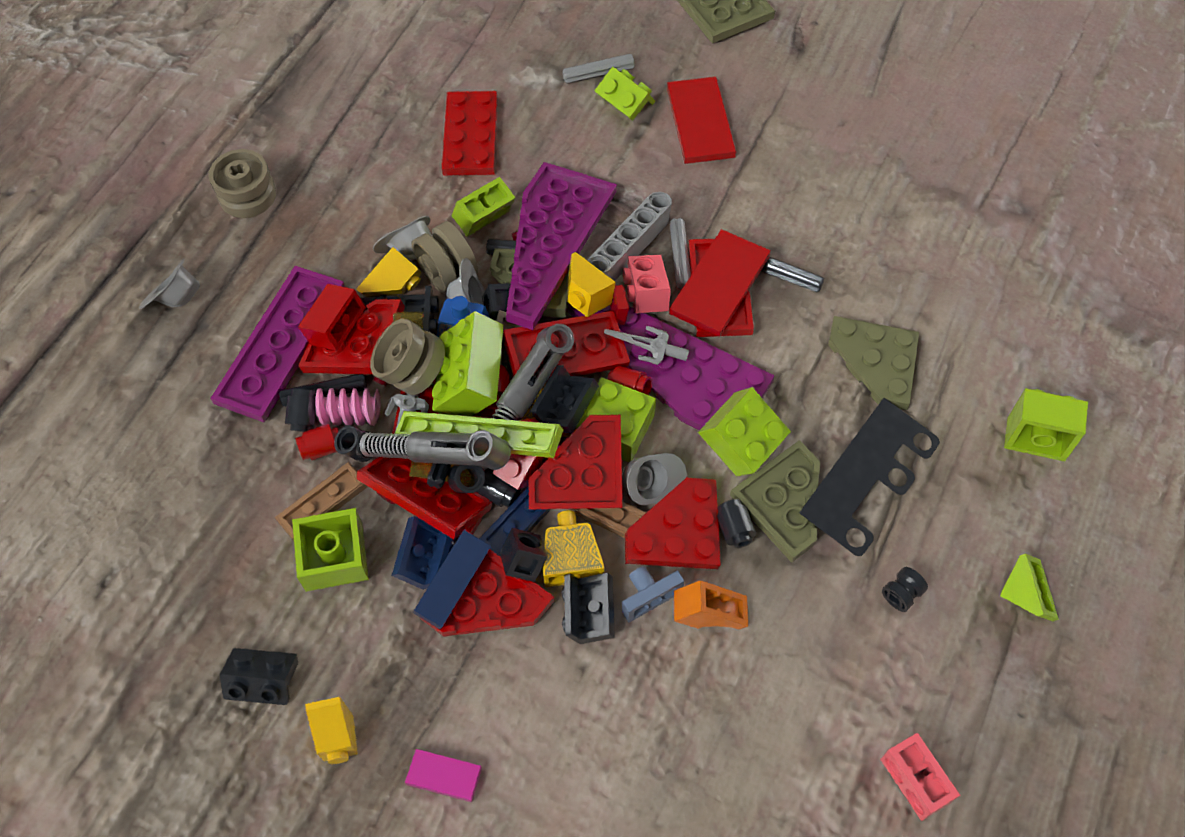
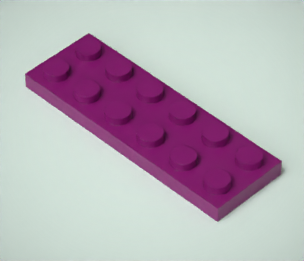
[210,266,345,423]

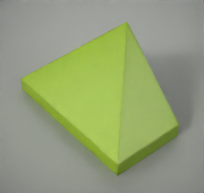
[1000,553,1059,621]

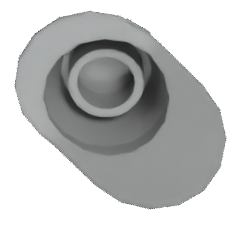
[373,216,432,259]
[139,258,200,309]
[446,258,485,305]
[622,453,687,505]

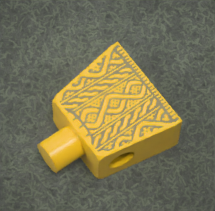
[543,510,604,587]

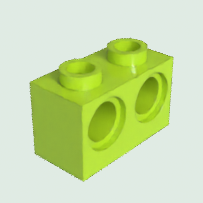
[452,176,516,237]

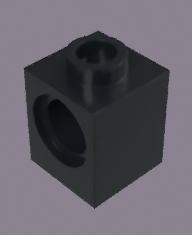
[482,283,511,320]
[500,528,547,582]

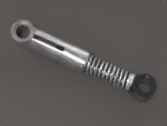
[447,324,574,493]
[334,425,511,470]

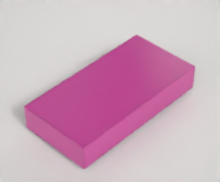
[405,749,482,802]

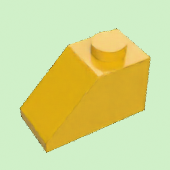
[356,247,421,297]
[567,252,616,317]
[305,697,358,764]

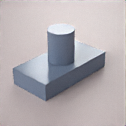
[622,566,684,623]

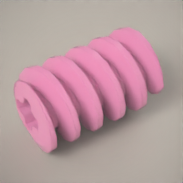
[315,388,381,426]

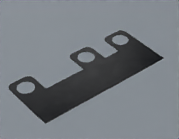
[799,398,940,556]

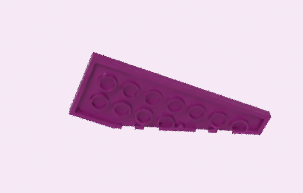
[506,162,617,330]
[567,303,774,430]

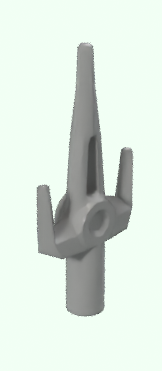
[604,326,689,365]
[385,394,429,432]

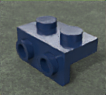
[391,516,454,590]

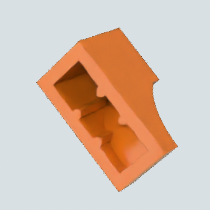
[674,580,748,630]

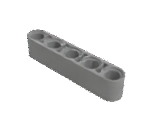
[587,192,672,281]

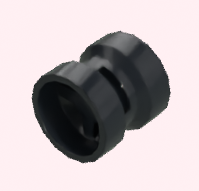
[882,567,928,612]

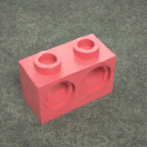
[623,255,671,313]
[880,733,960,822]

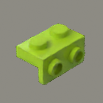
[594,66,656,121]

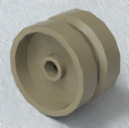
[209,149,276,218]
[411,221,478,293]
[370,319,445,395]

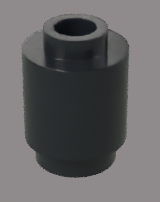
[285,389,316,432]
[476,468,521,508]
[717,499,756,548]

